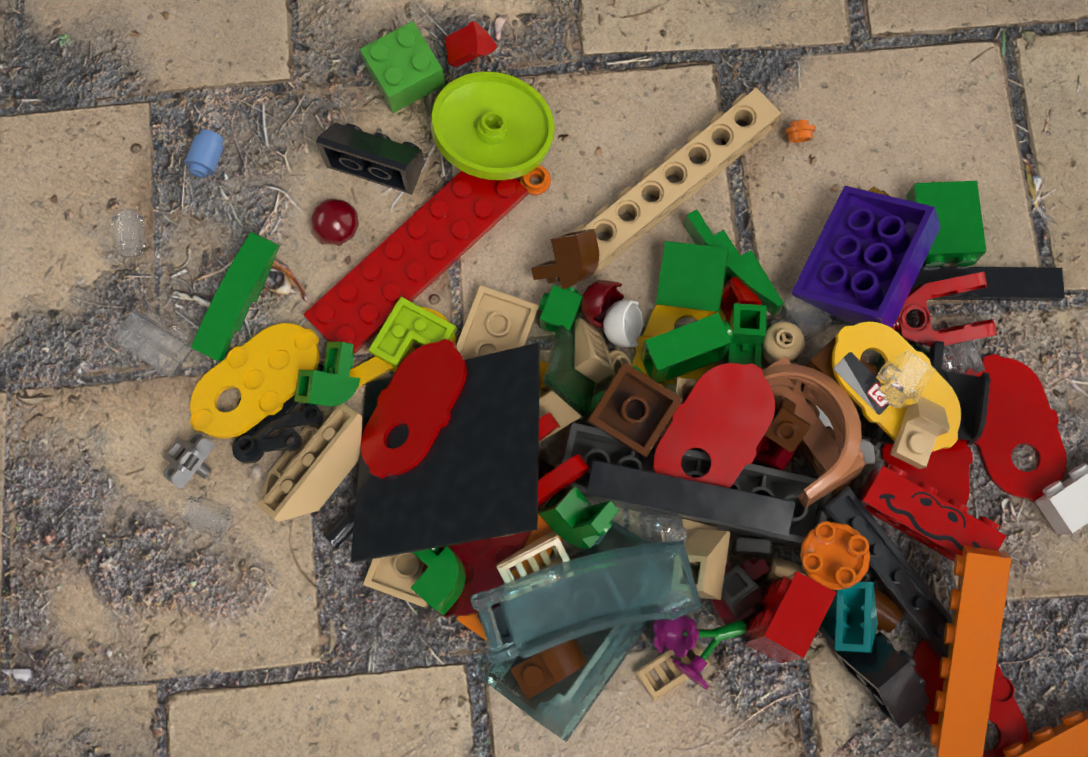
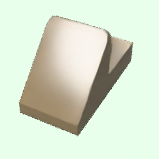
[890,393,950,469]

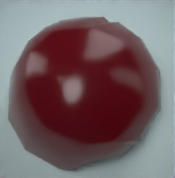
[310,199,359,246]
[581,280,624,328]

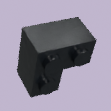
[835,632,930,728]

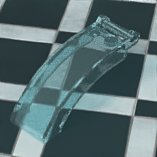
[470,541,702,664]

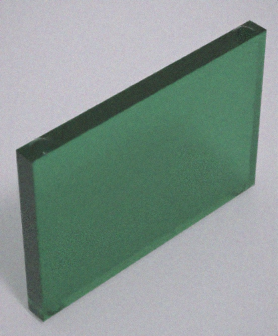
[542,325,596,418]

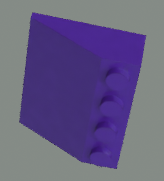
[791,186,941,328]

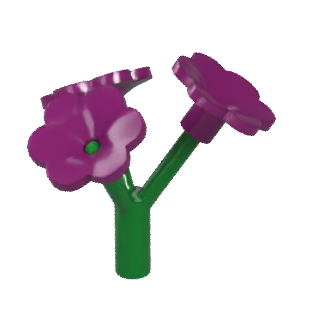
[654,609,747,690]

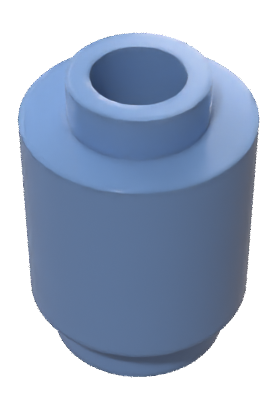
[184,129,224,178]

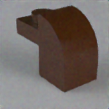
[531,229,599,289]
[510,633,589,700]

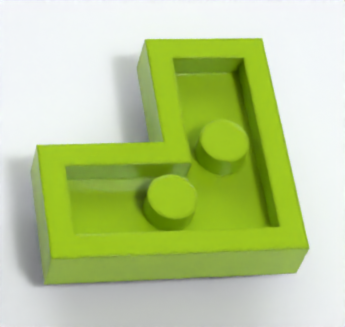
[368,297,457,368]

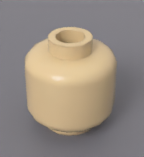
[761,322,805,365]

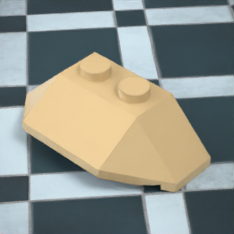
[257,403,362,522]

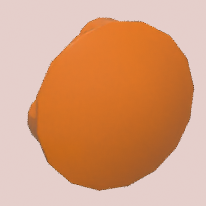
[800,521,870,590]

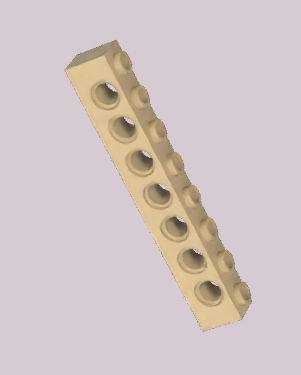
[573,88,782,276]

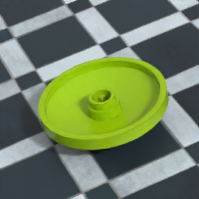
[431,72,555,180]

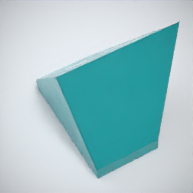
[819,582,878,653]

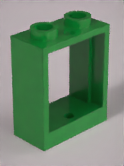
[641,312,733,384]

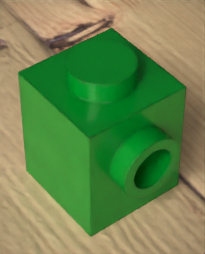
[538,285,582,339]

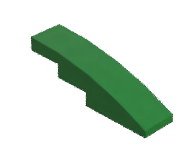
[684,209,784,316]
[191,232,280,361]

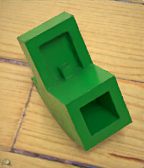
[727,303,767,368]
[294,342,360,406]
[538,486,619,549]
[411,546,466,616]

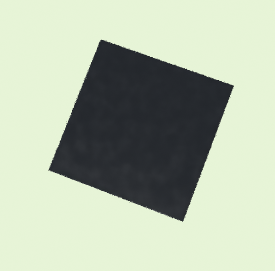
[350,342,540,563]

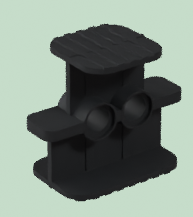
[870,341,991,445]

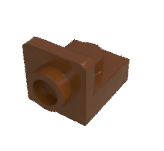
[765,397,810,452]

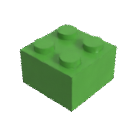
[360,21,446,113]

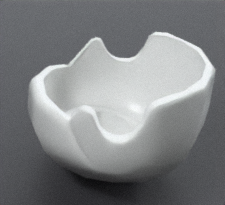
[603,300,643,348]

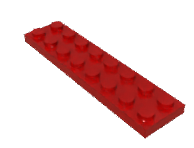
[303,171,528,355]

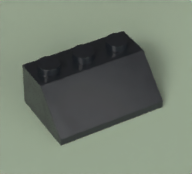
[316,123,425,195]

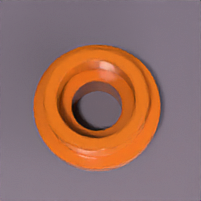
[784,120,816,143]
[520,165,551,195]

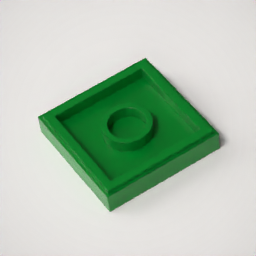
[656,241,729,313]

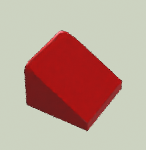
[721,277,762,321]

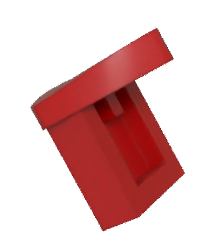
[445,21,497,68]

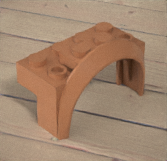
[763,356,865,508]

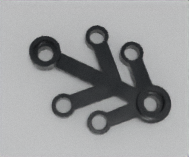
[232,364,324,464]

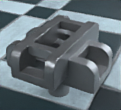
[162,433,215,490]

